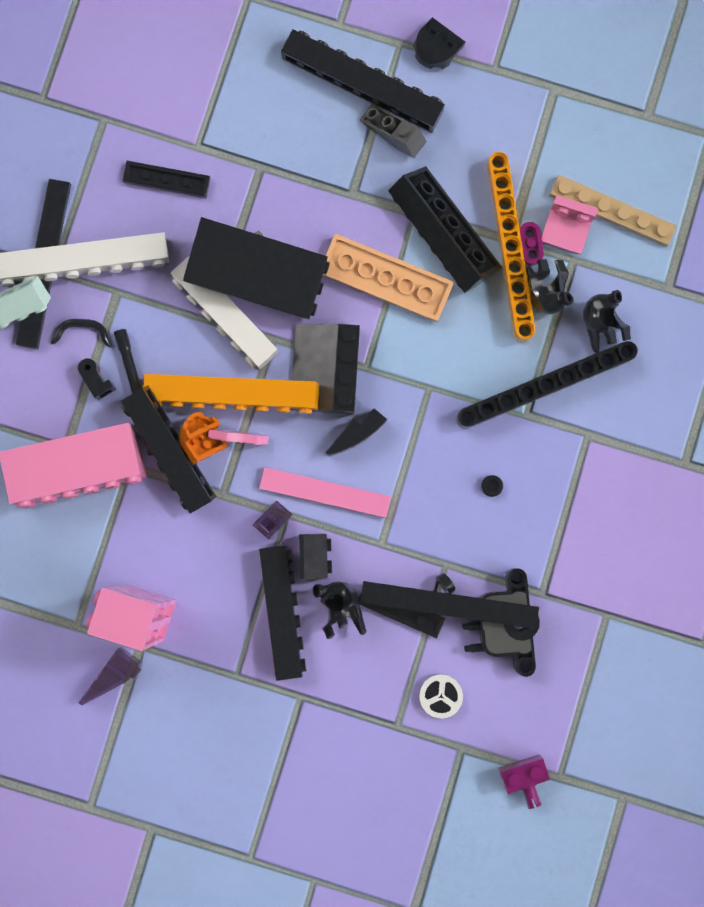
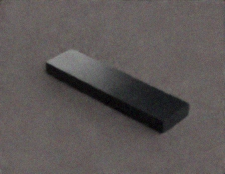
[122,160,211,198]
[359,592,446,639]

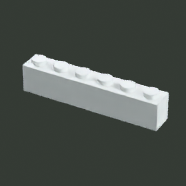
[170,256,279,370]

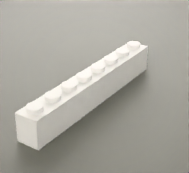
[0,232,170,287]

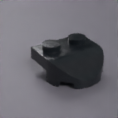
[413,17,466,69]

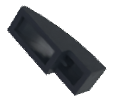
[325,408,387,457]

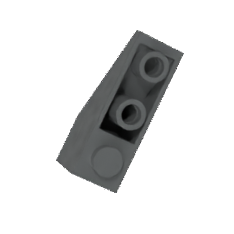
[360,104,427,158]

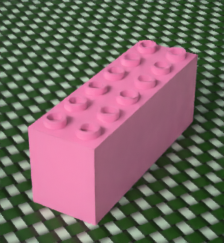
[0,423,147,509]
[86,584,176,651]

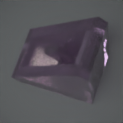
[253,501,293,540]

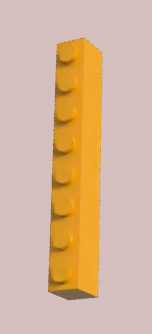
[143,374,319,414]

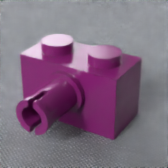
[498,754,550,809]

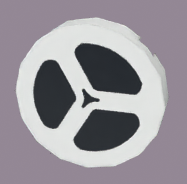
[419,674,463,719]

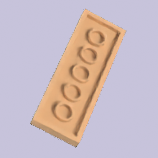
[322,234,454,323]

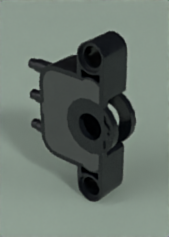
[462,568,540,677]

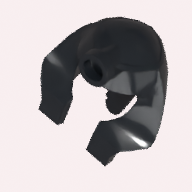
[526,259,574,314]
[583,290,631,353]
[313,581,367,639]

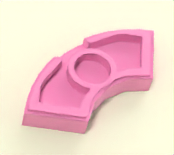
[208,429,269,445]

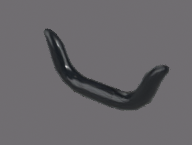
[51,319,111,347]

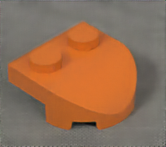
[179,412,229,465]

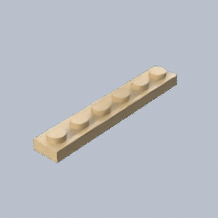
[549,175,677,247]

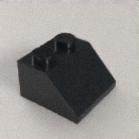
[299,534,332,579]

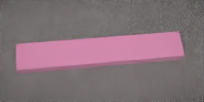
[260,467,391,518]

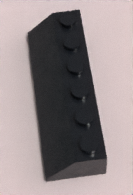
[388,166,502,293]

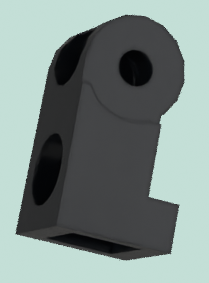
[78,358,117,401]

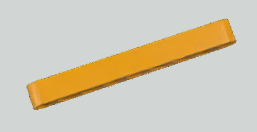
[487,152,535,343]

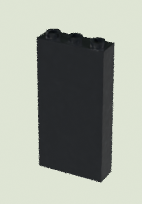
[183,217,330,319]

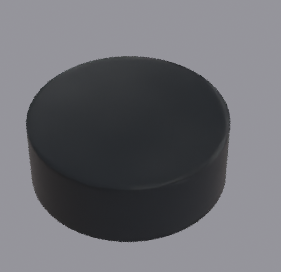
[481,475,503,497]
[436,573,456,594]

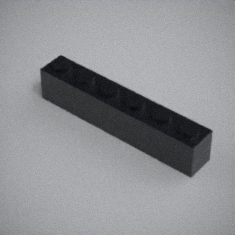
[121,385,217,514]
[259,545,307,681]

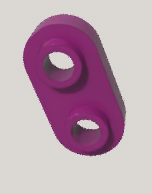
[520,222,544,266]

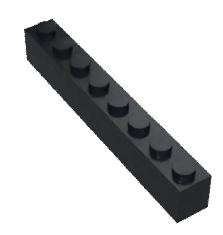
[281,29,445,133]

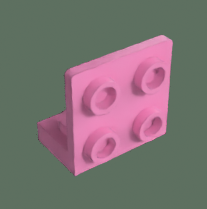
[542,195,598,254]

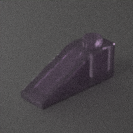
[79,647,142,705]

